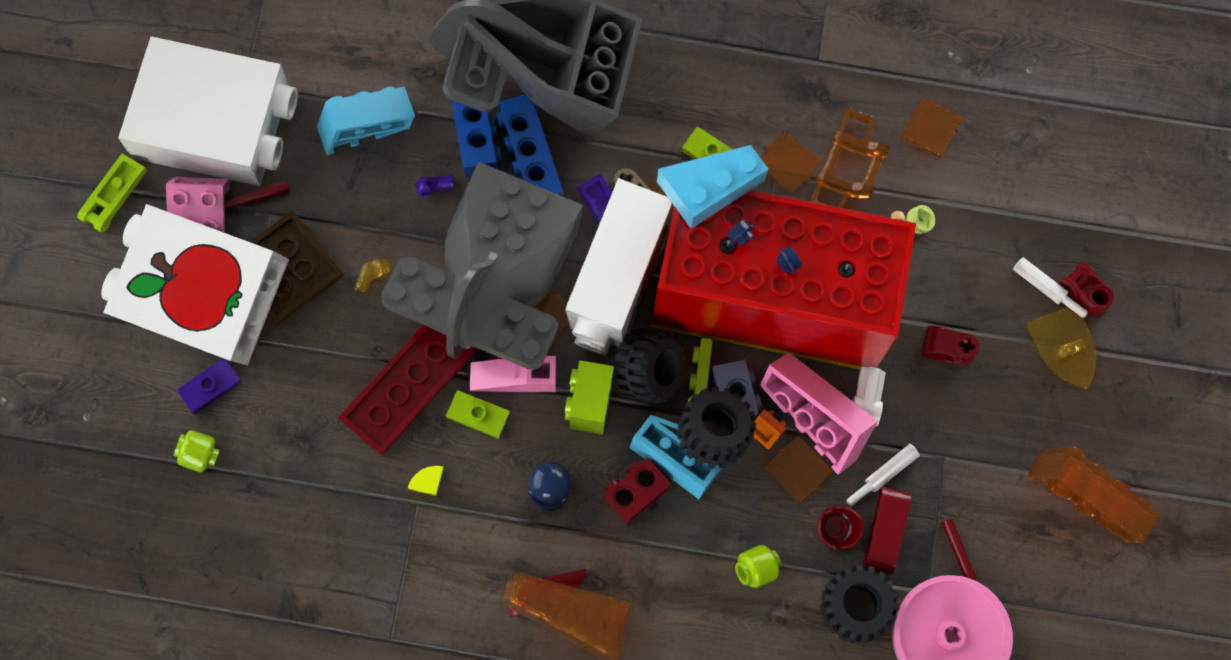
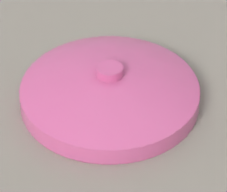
[892,575,1013,660]

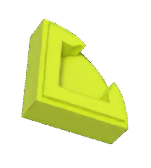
[408,466,444,496]

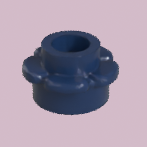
[726,219,754,247]
[775,246,802,275]

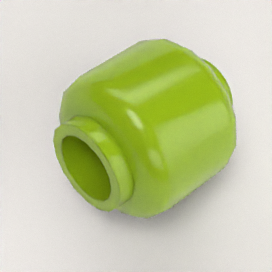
[173,430,219,472]
[735,545,781,588]

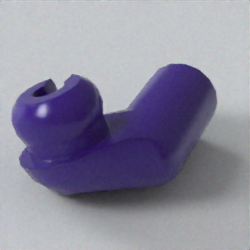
[416,175,454,197]

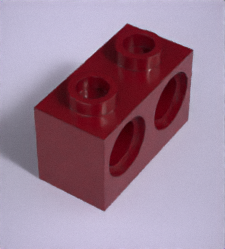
[604,458,671,526]

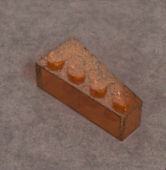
[1026,446,1160,543]
[502,572,630,660]

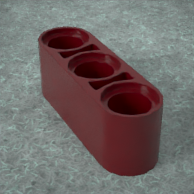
[863,486,911,575]

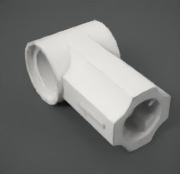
[852,367,886,427]

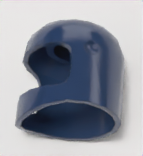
[528,462,571,511]

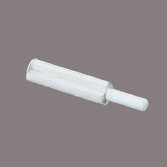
[1013,257,1088,318]
[847,443,920,506]

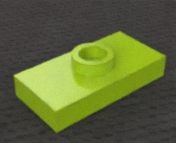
[681,127,733,159]
[446,390,510,439]

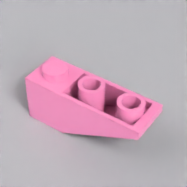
[470,356,556,392]

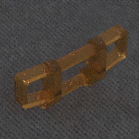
[810,108,890,208]

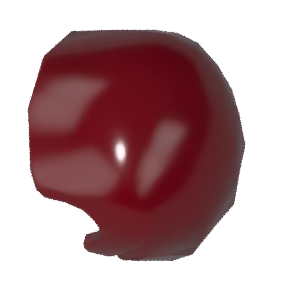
[817,505,864,550]

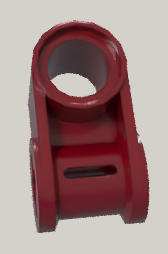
[1059,262,1114,317]
[921,326,980,365]

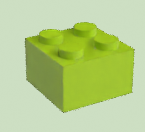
[565,360,614,435]

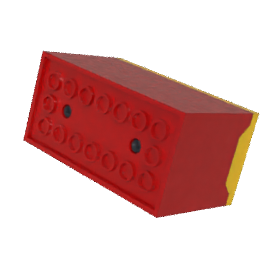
[652,190,916,369]

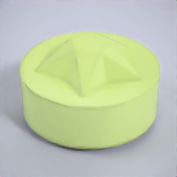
[907,205,935,234]

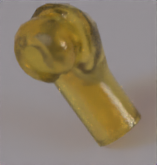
[354,258,390,293]

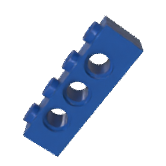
[446,66,502,177]
[495,94,563,197]

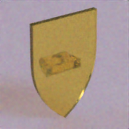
[1025,307,1096,390]

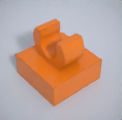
[753,409,786,450]

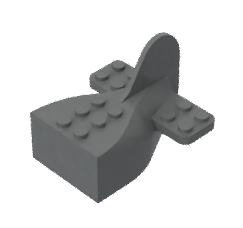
[430,0,642,138]
[381,162,583,370]

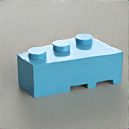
[317,87,415,155]
[657,145,768,229]
[629,415,723,499]

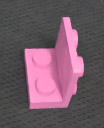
[166,177,230,233]

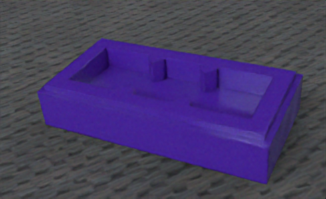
[576,173,613,225]
[177,358,242,414]

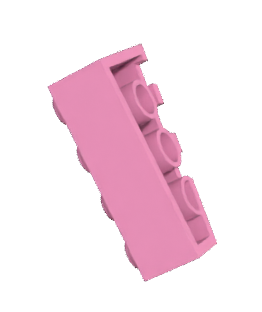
[760,352,878,475]

